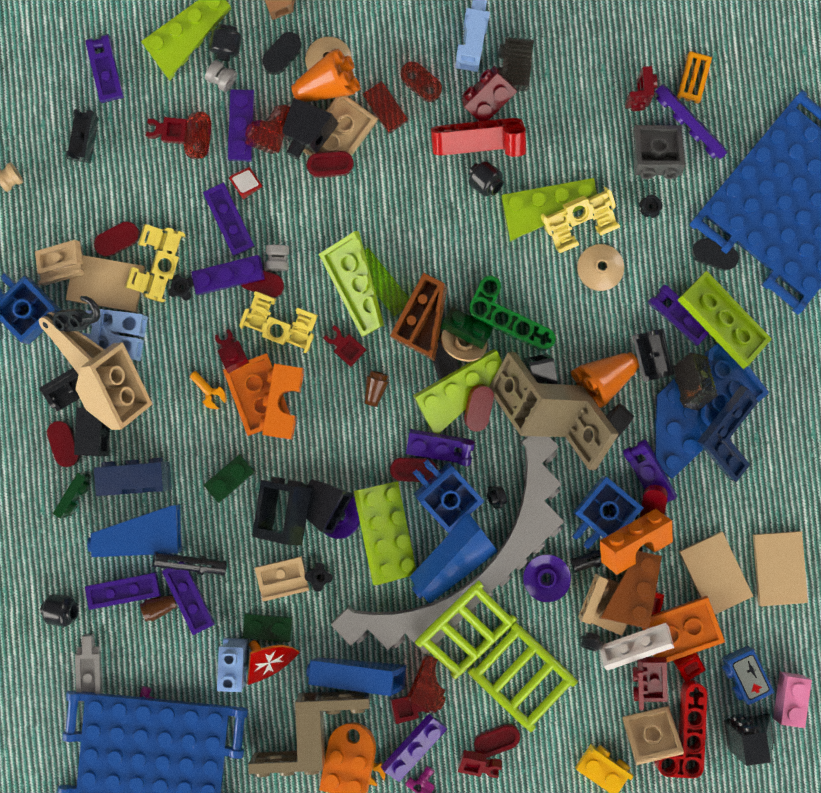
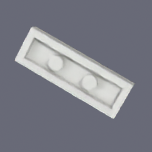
[600,623,674,670]

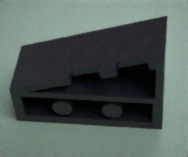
[724,714,775,766]

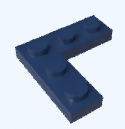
[697,385,758,483]

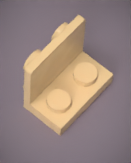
[578,573,627,635]

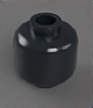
[209,24,242,61]
[468,161,504,197]
[40,594,79,627]

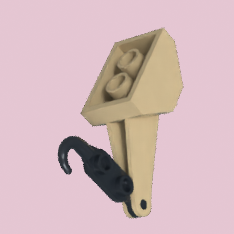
[39,296,153,430]

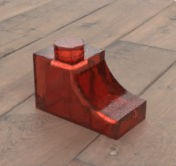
[245,104,290,154]
[405,655,446,713]

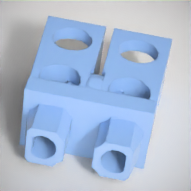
[455,0,490,72]
[80,309,148,361]
[217,638,248,692]

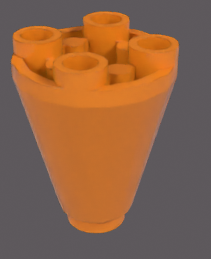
[291,49,361,102]
[571,352,640,408]

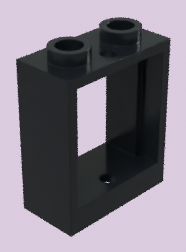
[252,477,311,546]

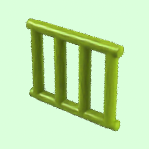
[415,580,517,680]
[468,622,578,733]

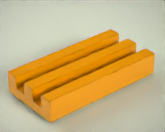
[676,51,712,104]

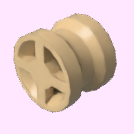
[0,162,24,192]

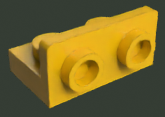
[575,744,634,793]

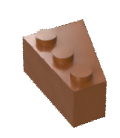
[390,273,447,361]
[599,551,662,629]

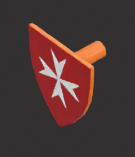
[247,640,300,685]

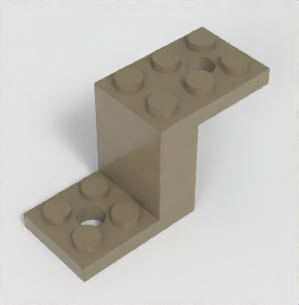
[489,352,619,470]
[248,691,371,777]

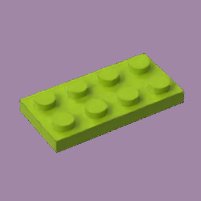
[677,271,772,369]
[354,481,416,585]

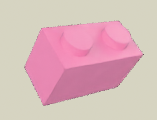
[773,672,812,728]

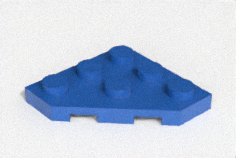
[701,342,769,427]
[654,379,708,479]

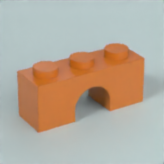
[259,363,305,440]
[600,509,673,575]

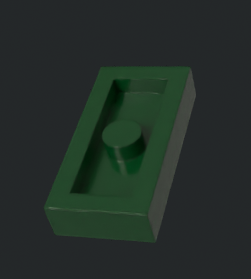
[440,307,494,349]
[203,454,255,503]
[52,472,91,519]
[242,613,293,642]

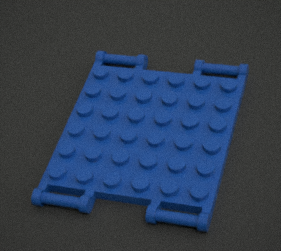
[689,89,821,315]
[57,691,248,793]

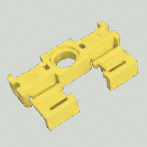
[541,187,620,253]
[125,224,185,302]
[239,291,318,353]

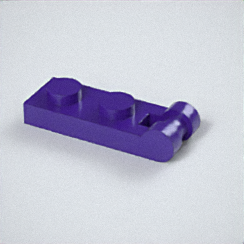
[85,34,124,103]
[648,284,709,346]
[406,429,475,466]
[623,439,677,503]

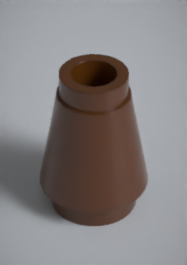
[364,370,389,407]
[139,595,177,622]

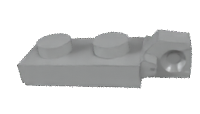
[75,634,102,702]

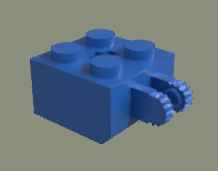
[0,273,61,345]
[413,459,484,533]
[572,476,644,549]

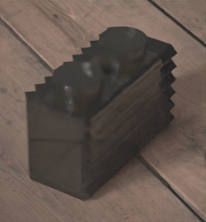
[497,37,534,92]
[673,352,718,411]

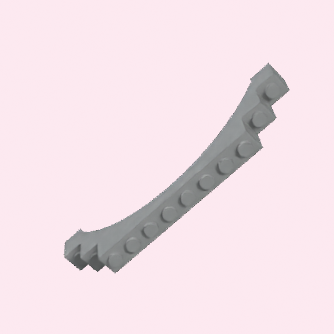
[331,436,564,654]

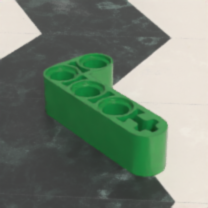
[469,276,556,351]

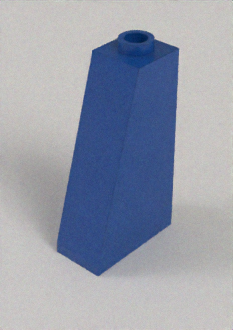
[87,504,182,557]
[410,514,498,604]
[306,657,407,696]

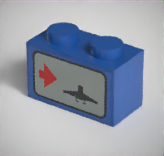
[722,646,774,705]

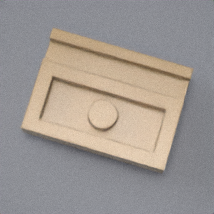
[35,240,84,286]
[255,556,310,602]

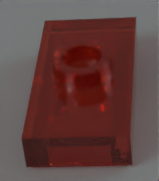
[363,81,408,134]

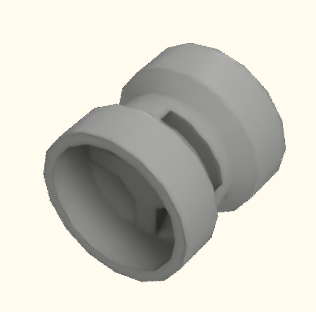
[205,59,237,92]
[265,245,289,272]

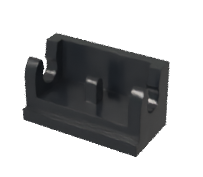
[66,109,99,163]
[632,329,674,382]
[39,368,80,411]
[74,407,110,456]

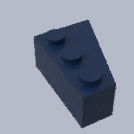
[94,457,172,496]

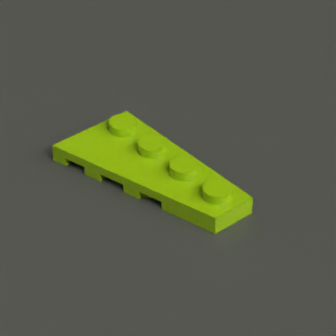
[141,0,231,81]
[501,178,597,242]
[319,231,384,337]
[413,349,502,434]

